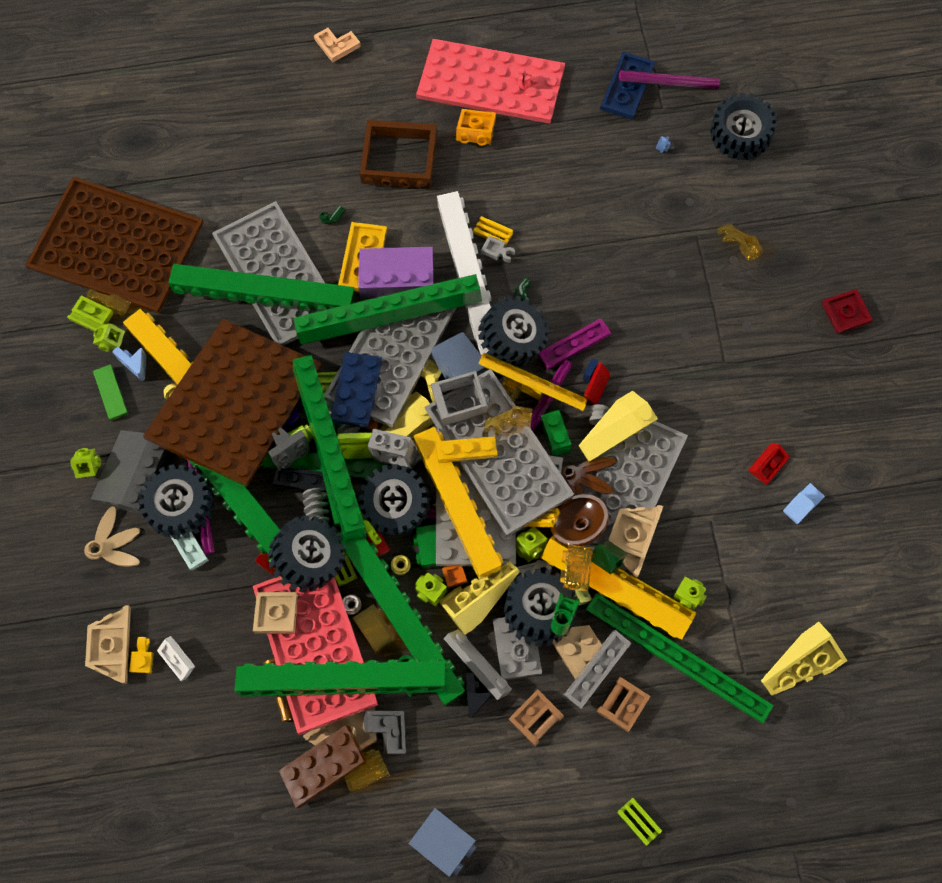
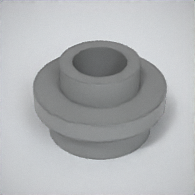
[510,641,531,662]

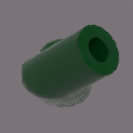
[319,205,346,224]
[515,278,531,301]

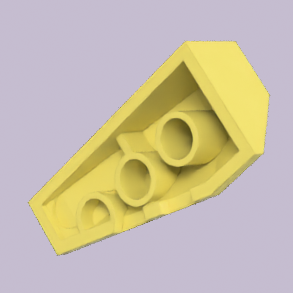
[579,391,658,462]
[373,392,434,461]
[439,561,520,635]
[761,622,847,695]

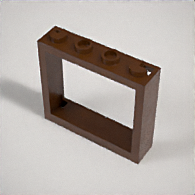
[360,120,437,189]

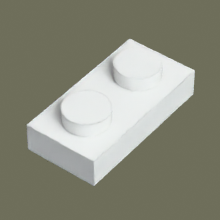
[157,636,195,681]

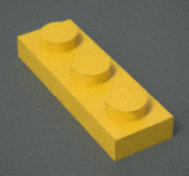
[436,436,498,463]

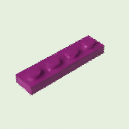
[538,318,611,370]

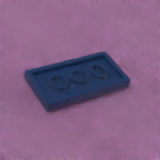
[600,52,655,120]
[331,352,383,428]

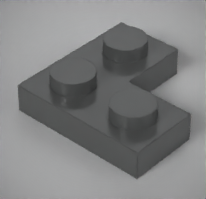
[364,711,406,755]

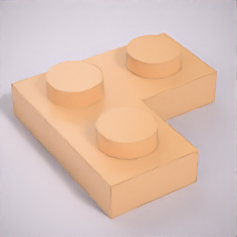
[314,28,361,63]

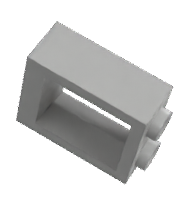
[431,371,490,426]
[368,429,418,470]

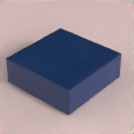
[583,358,598,383]

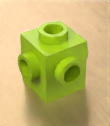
[93,323,125,352]
[71,448,101,478]
[516,527,547,562]
[415,573,448,607]
[673,577,707,610]

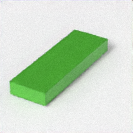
[93,364,129,421]

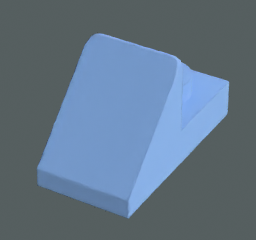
[112,346,146,382]
[783,483,825,524]

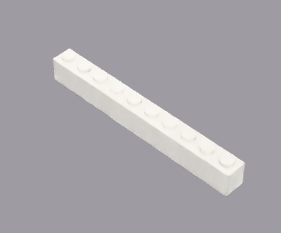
[437,191,495,357]

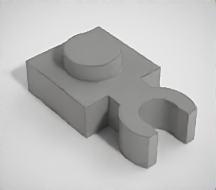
[481,236,515,263]

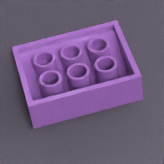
[359,247,434,299]

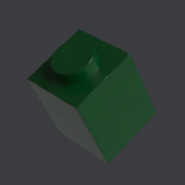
[591,540,628,575]

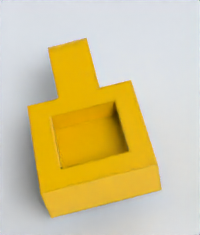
[129,637,154,674]

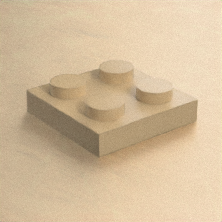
[253,592,298,634]

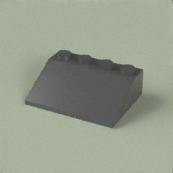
[91,430,172,516]

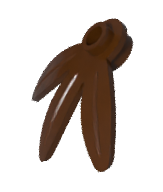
[561,457,616,496]

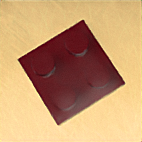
[821,289,873,335]

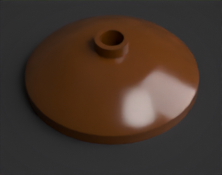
[550,494,609,547]

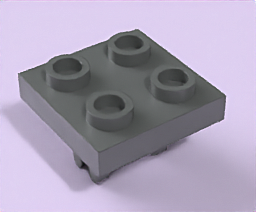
[268,428,311,471]

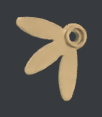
[84,506,140,567]

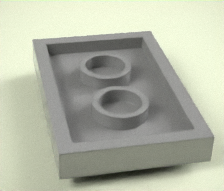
[493,617,542,680]

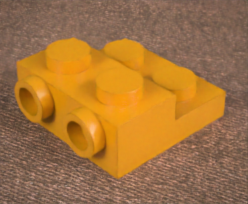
[456,109,496,146]

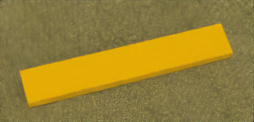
[478,353,587,411]

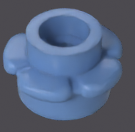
[656,136,671,153]

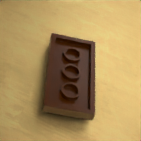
[279,725,367,808]

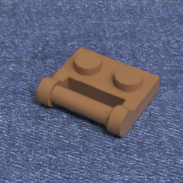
[597,677,651,732]
[509,689,564,746]

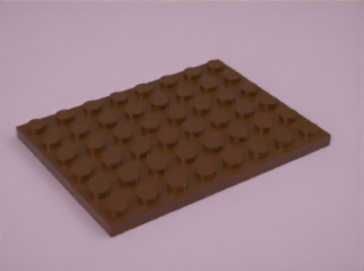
[25,176,204,314]
[143,319,322,487]

